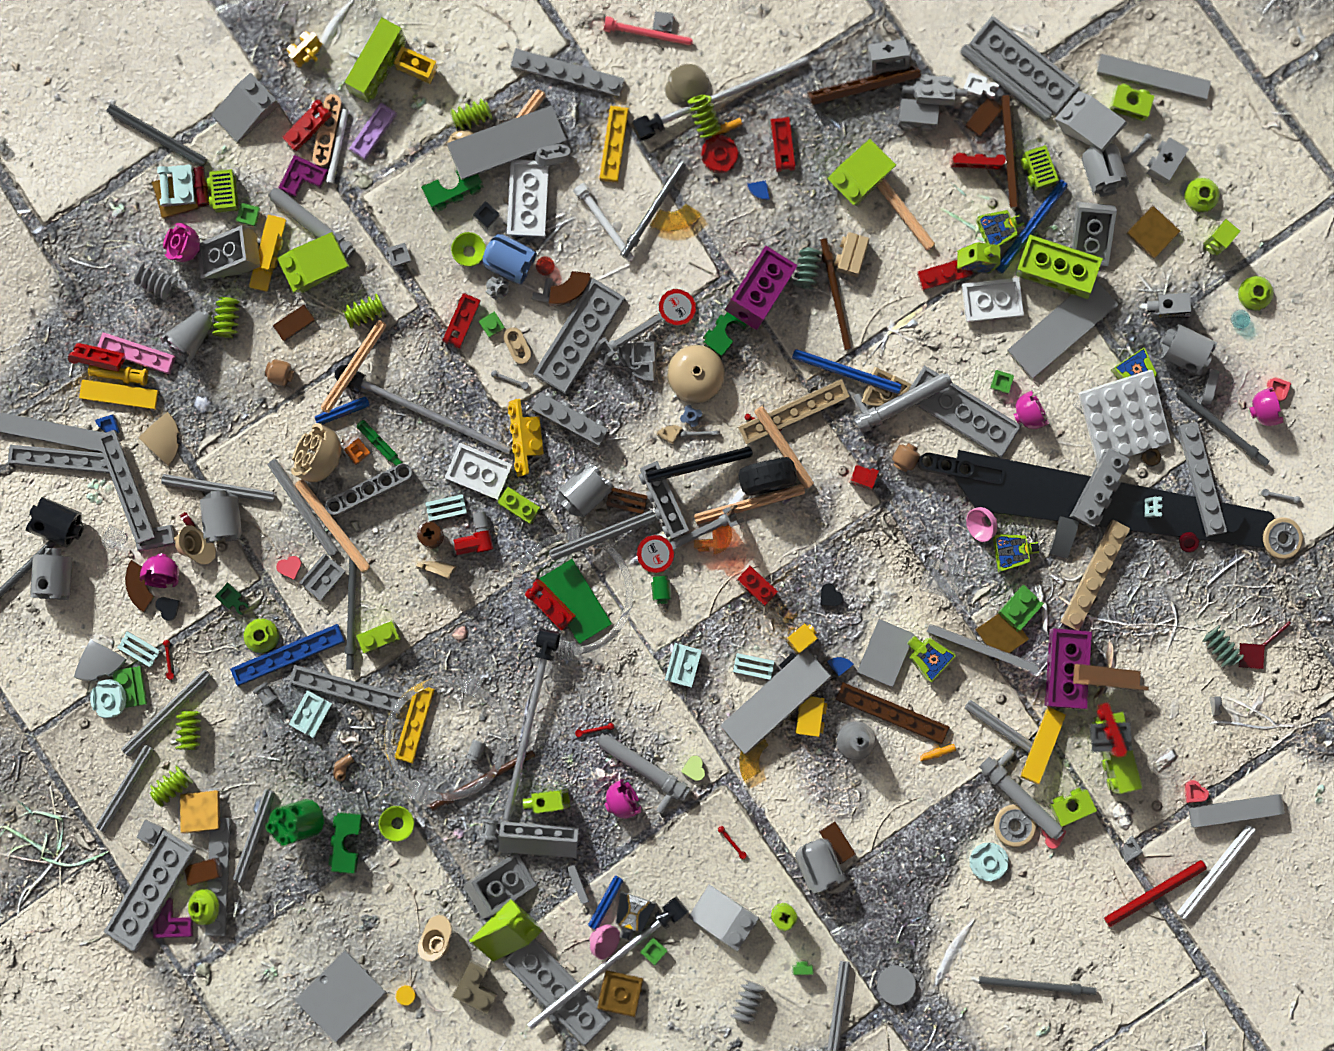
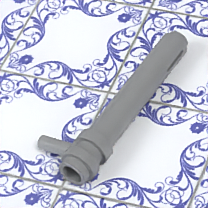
[268,188,356,261]
[854,373,952,433]
[596,733,691,814]
[979,748,1064,840]

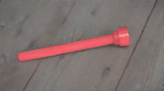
[603,16,693,45]

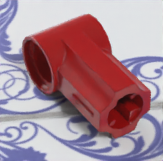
[453,530,494,556]

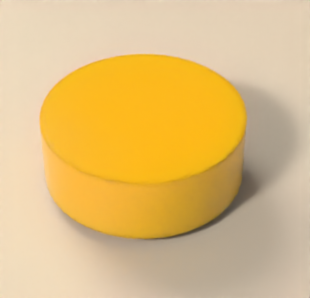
[396,985,416,1005]

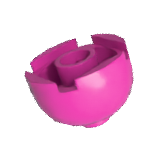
[163,223,200,262]
[1249,387,1283,426]
[1014,390,1049,429]
[140,554,179,588]
[605,779,641,819]

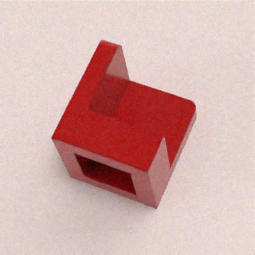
[849,465,879,490]

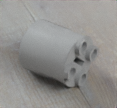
[1160,324,1217,376]
[558,463,614,517]
[200,490,242,543]
[30,548,73,600]

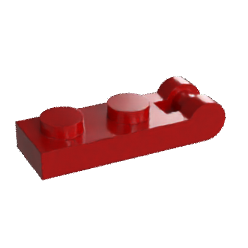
[282,100,332,152]
[770,117,795,172]
[950,153,1006,170]
[917,260,973,291]
[442,293,481,349]
[67,343,126,372]
[525,579,576,631]
[1096,703,1127,757]

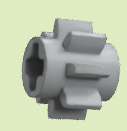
[486,275,509,300]

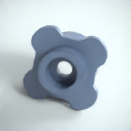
[680,405,702,427]

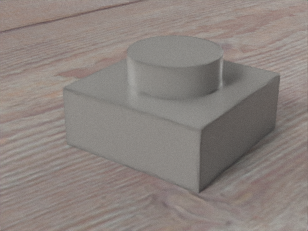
[653,11,674,34]
[387,243,412,268]
[136,820,164,845]

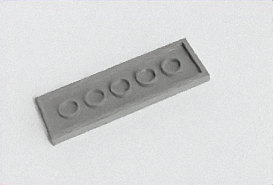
[968,15,1080,115]
[447,105,566,180]
[533,278,625,395]
[1007,280,1118,379]
[908,365,1022,458]
[720,648,832,754]
[104,830,197,952]
[503,938,612,1046]

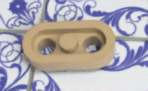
[504,327,531,364]

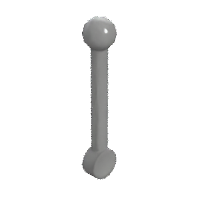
[1122,133,1152,164]
[491,370,529,390]
[680,430,720,438]
[1261,489,1301,503]

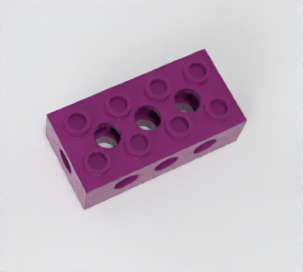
[725,245,798,330]
[1044,628,1092,709]

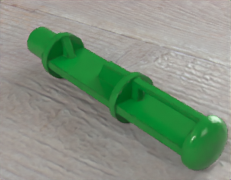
[356,420,403,466]

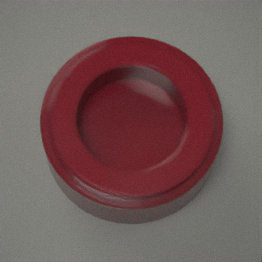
[179,512,196,528]
[1179,532,1199,552]

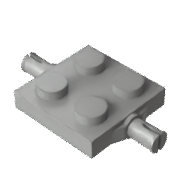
[902,75,967,106]

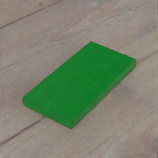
[539,559,612,644]

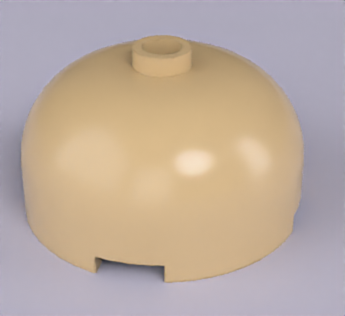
[668,345,725,403]
[291,423,341,482]

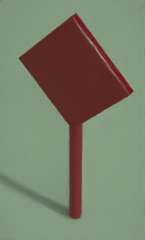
[1238,621,1291,669]

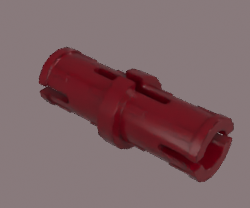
[193,167,209,207]

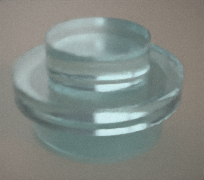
[1231,310,1250,329]

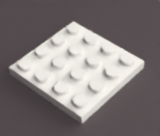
[1078,370,1171,464]

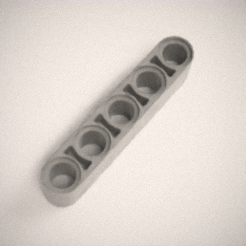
[325,463,414,516]
[1188,794,1285,827]

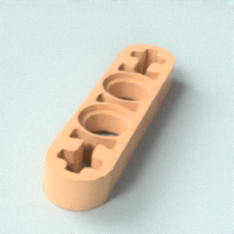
[313,94,342,168]

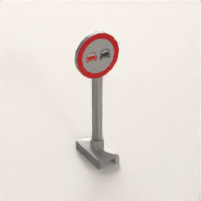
[594,289,696,366]
[637,504,744,573]

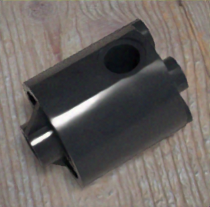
[26,497,84,548]

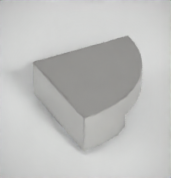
[1209,696,1222,716]
[1123,836,1143,863]

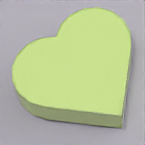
[681,756,705,781]

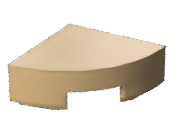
[656,425,683,445]

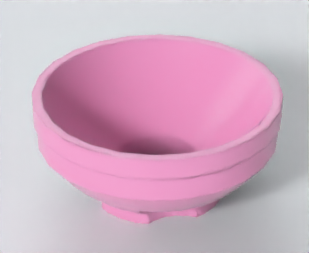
[966,507,997,542]
[589,925,620,960]

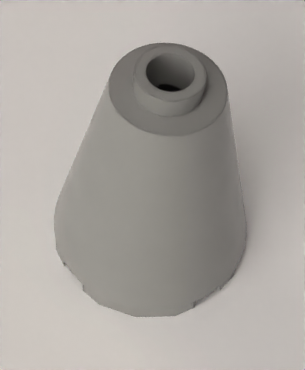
[160,311,213,364]
[837,721,875,760]

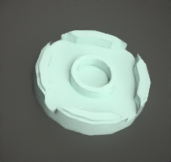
[90,679,126,719]
[969,842,1008,881]

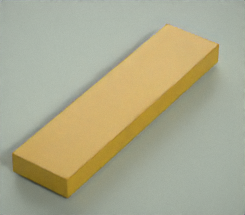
[599,105,629,183]
[79,379,159,410]
[394,684,435,764]
[1020,707,1066,785]

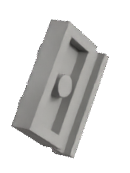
[299,553,346,601]

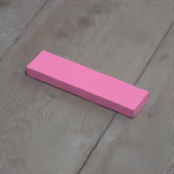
[98,332,176,375]

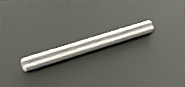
[1177,825,1256,920]

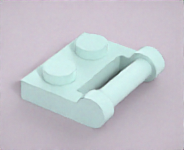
[157,164,195,206]

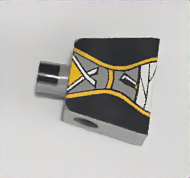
[1147,293,1191,318]
[616,891,656,940]

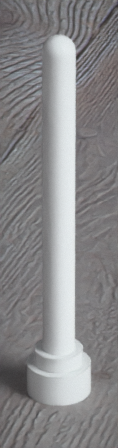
[573,182,634,261]

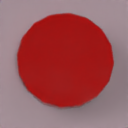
[701,135,739,173]

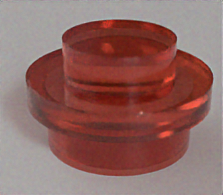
[536,256,555,276]

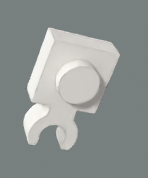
[963,73,999,99]

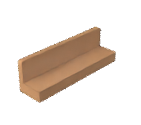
[1073,664,1149,691]

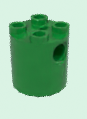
[266,799,324,846]

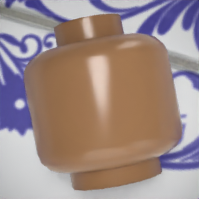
[265,359,295,386]
[892,443,920,472]

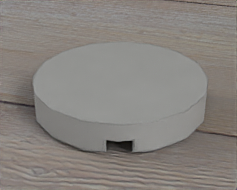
[877,965,916,1005]

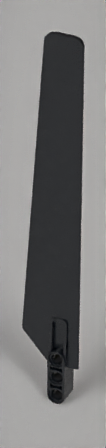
[917,450,1275,548]

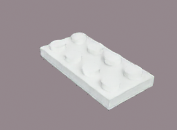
[507,160,549,237]

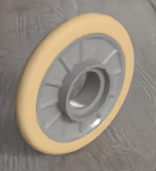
[1263,517,1303,559]
[994,804,1036,847]

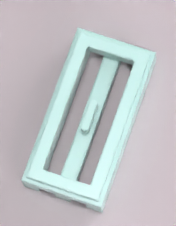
[425,494,467,522]
[1145,497,1162,518]
[117,631,161,667]
[733,653,774,680]

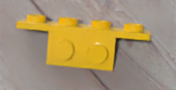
[249,215,286,292]
[508,399,544,477]

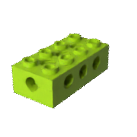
[1016,235,1103,299]

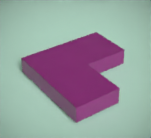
[278,155,328,198]
[153,898,193,938]

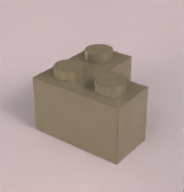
[452,959,497,1015]

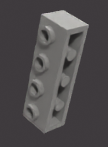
[532,392,609,448]
[1070,448,1129,527]
[638,461,689,540]
[499,822,579,858]

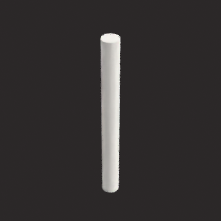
[326,109,349,184]

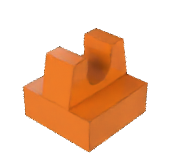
[343,438,371,465]

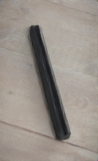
[645,446,753,483]

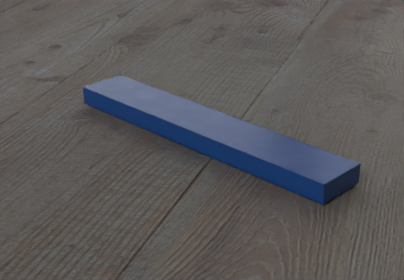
[230,624,345,686]

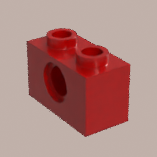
[736,566,778,606]

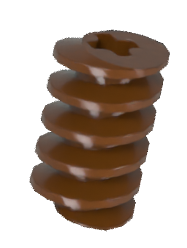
[417,522,444,549]

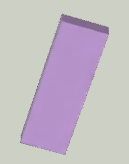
[349,103,397,160]

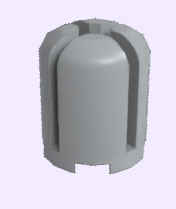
[1082,143,1129,197]
[795,838,846,894]

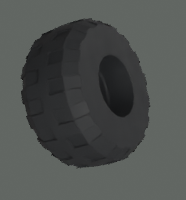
[738,457,797,496]

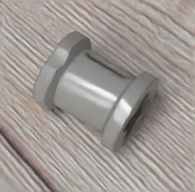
[253,682,278,707]
[479,819,499,840]

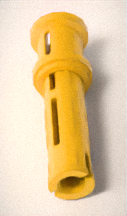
[88,365,148,386]

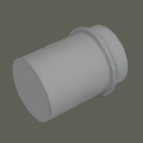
[473,512,490,532]
[467,739,486,762]

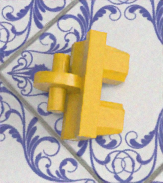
[287,31,323,68]

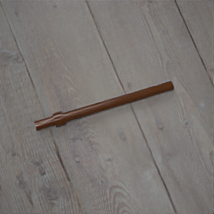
[820,238,852,350]
[429,750,535,811]

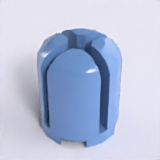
[483,234,537,285]

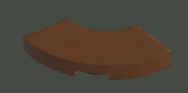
[549,271,591,306]
[125,560,155,613]

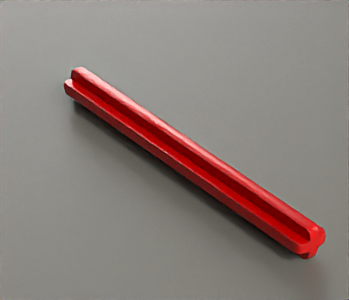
[1104,860,1207,927]

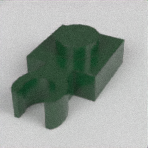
[215,582,250,615]

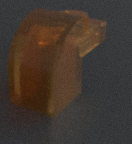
[693,525,732,556]

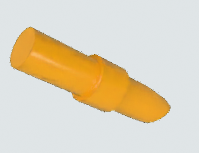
[712,118,743,137]
[920,744,956,761]

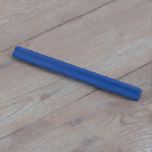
[995,180,1068,274]
[792,349,902,394]

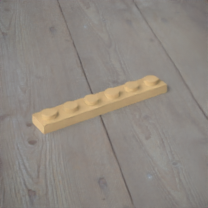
[737,379,849,444]
[1060,520,1130,630]

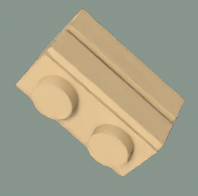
[834,232,870,277]

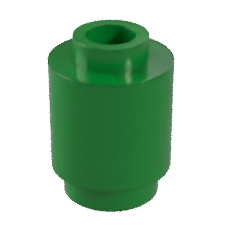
[651,576,672,604]

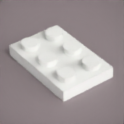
[962,278,1024,322]
[445,443,513,500]

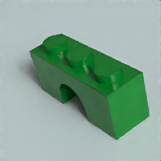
[421,170,484,211]
[703,312,748,358]
[328,812,363,874]

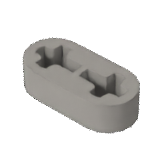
[535,144,570,166]
[1200,368,1219,405]

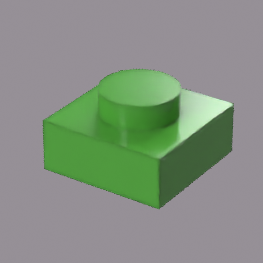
[236,203,260,227]
[479,311,505,338]
[990,370,1014,394]
[640,937,668,965]
[792,961,813,975]

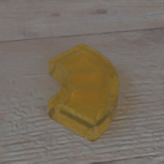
[649,204,702,232]
[739,738,769,781]

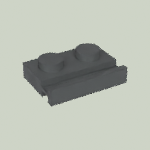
[1090,722,1132,753]

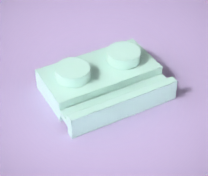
[665,643,702,688]
[289,690,333,738]

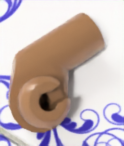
[333,753,355,782]

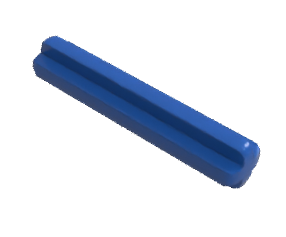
[315,396,370,425]
[588,876,623,930]

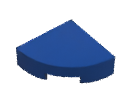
[747,180,769,200]
[95,414,120,434]
[827,657,854,676]

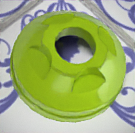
[1184,178,1220,212]
[451,232,486,267]
[1238,276,1273,311]
[244,618,279,654]
[379,806,414,841]
[188,889,219,925]

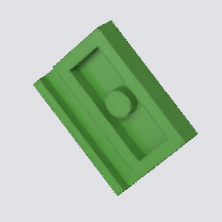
[998,585,1044,632]
[113,666,147,708]

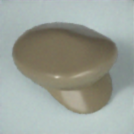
[665,64,709,104]

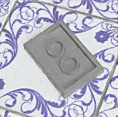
[857,619,914,687]

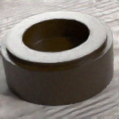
[1141,448,1161,467]

